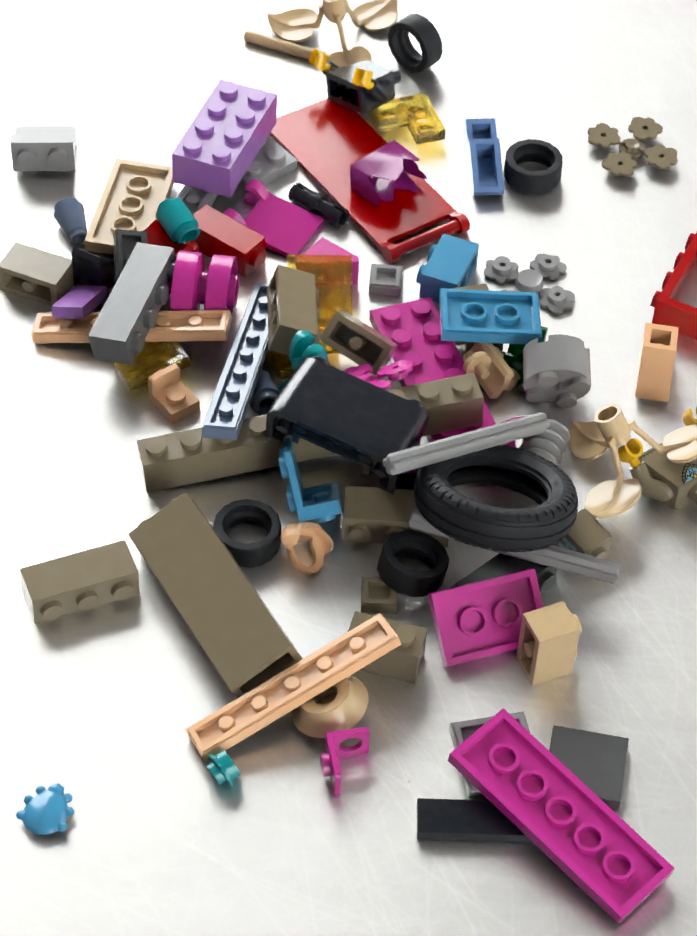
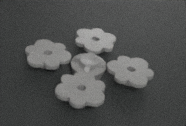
[484,253,575,314]

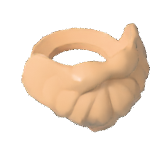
[280,521,334,574]

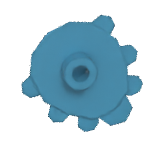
[16,783,75,834]

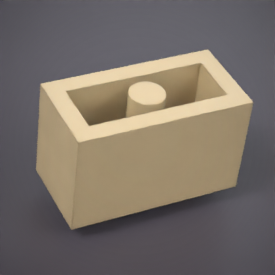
[516,601,582,686]

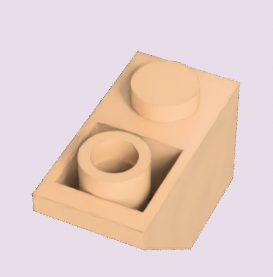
[635,323,679,402]

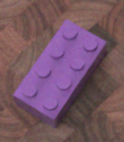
[172,79,277,198]

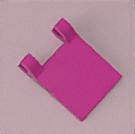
[223,179,324,261]

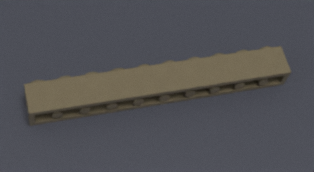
[137,373,484,493]

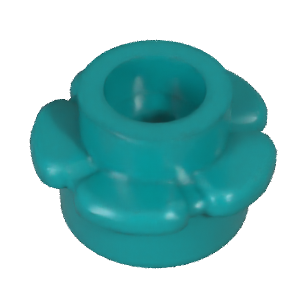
[206,749,241,786]

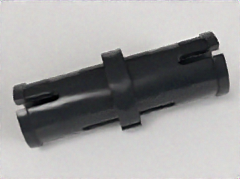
[288,182,349,228]

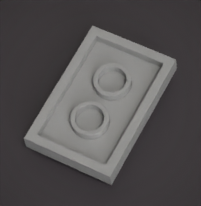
[239,136,297,192]

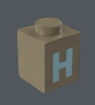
[553,508,612,560]

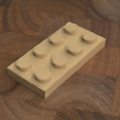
[84,158,175,255]

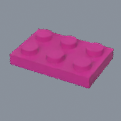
[427,568,543,667]

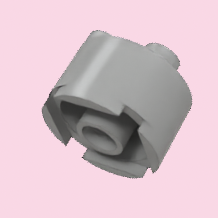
[523,334,591,408]

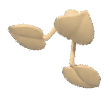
[267,0,398,68]
[569,404,697,519]

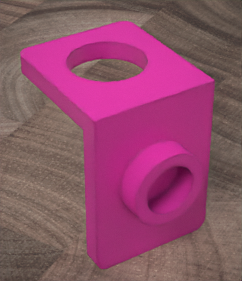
[320,727,370,796]

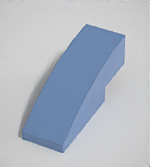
[463,118,505,195]

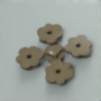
[587,117,678,177]

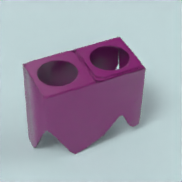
[350,140,427,207]

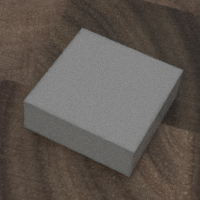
[368,264,403,296]

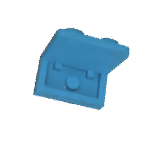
[278,437,342,522]

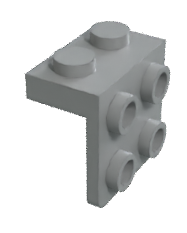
[10,126,76,172]

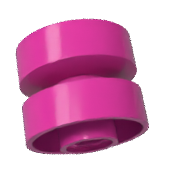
[170,250,239,317]

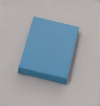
[439,288,542,345]

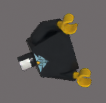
[309,48,401,114]

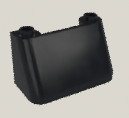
[265,356,429,494]

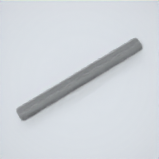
[382,412,550,475]
[409,509,620,584]

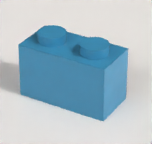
[416,234,479,303]

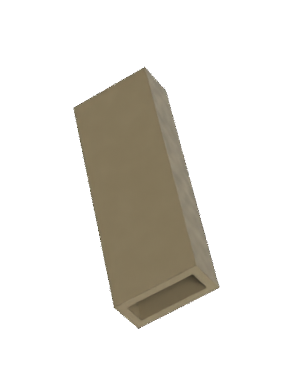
[128,492,303,698]

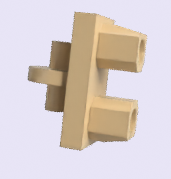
[462,342,520,399]

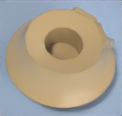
[292,674,368,738]

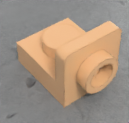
[148,364,200,424]

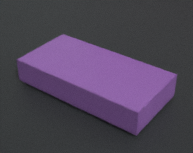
[51,285,108,319]

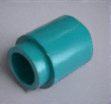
[155,198,200,245]

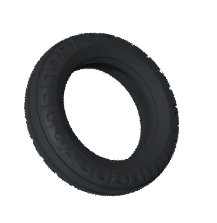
[414,444,578,552]

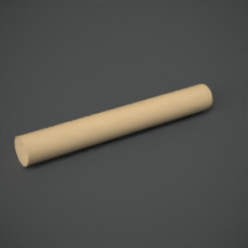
[243,30,326,60]

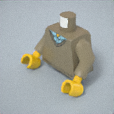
[617,407,697,509]

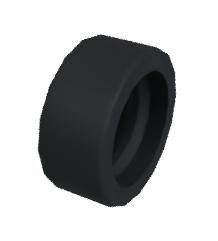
[388,14,443,73]
[504,139,563,194]
[213,499,281,568]
[377,531,449,597]

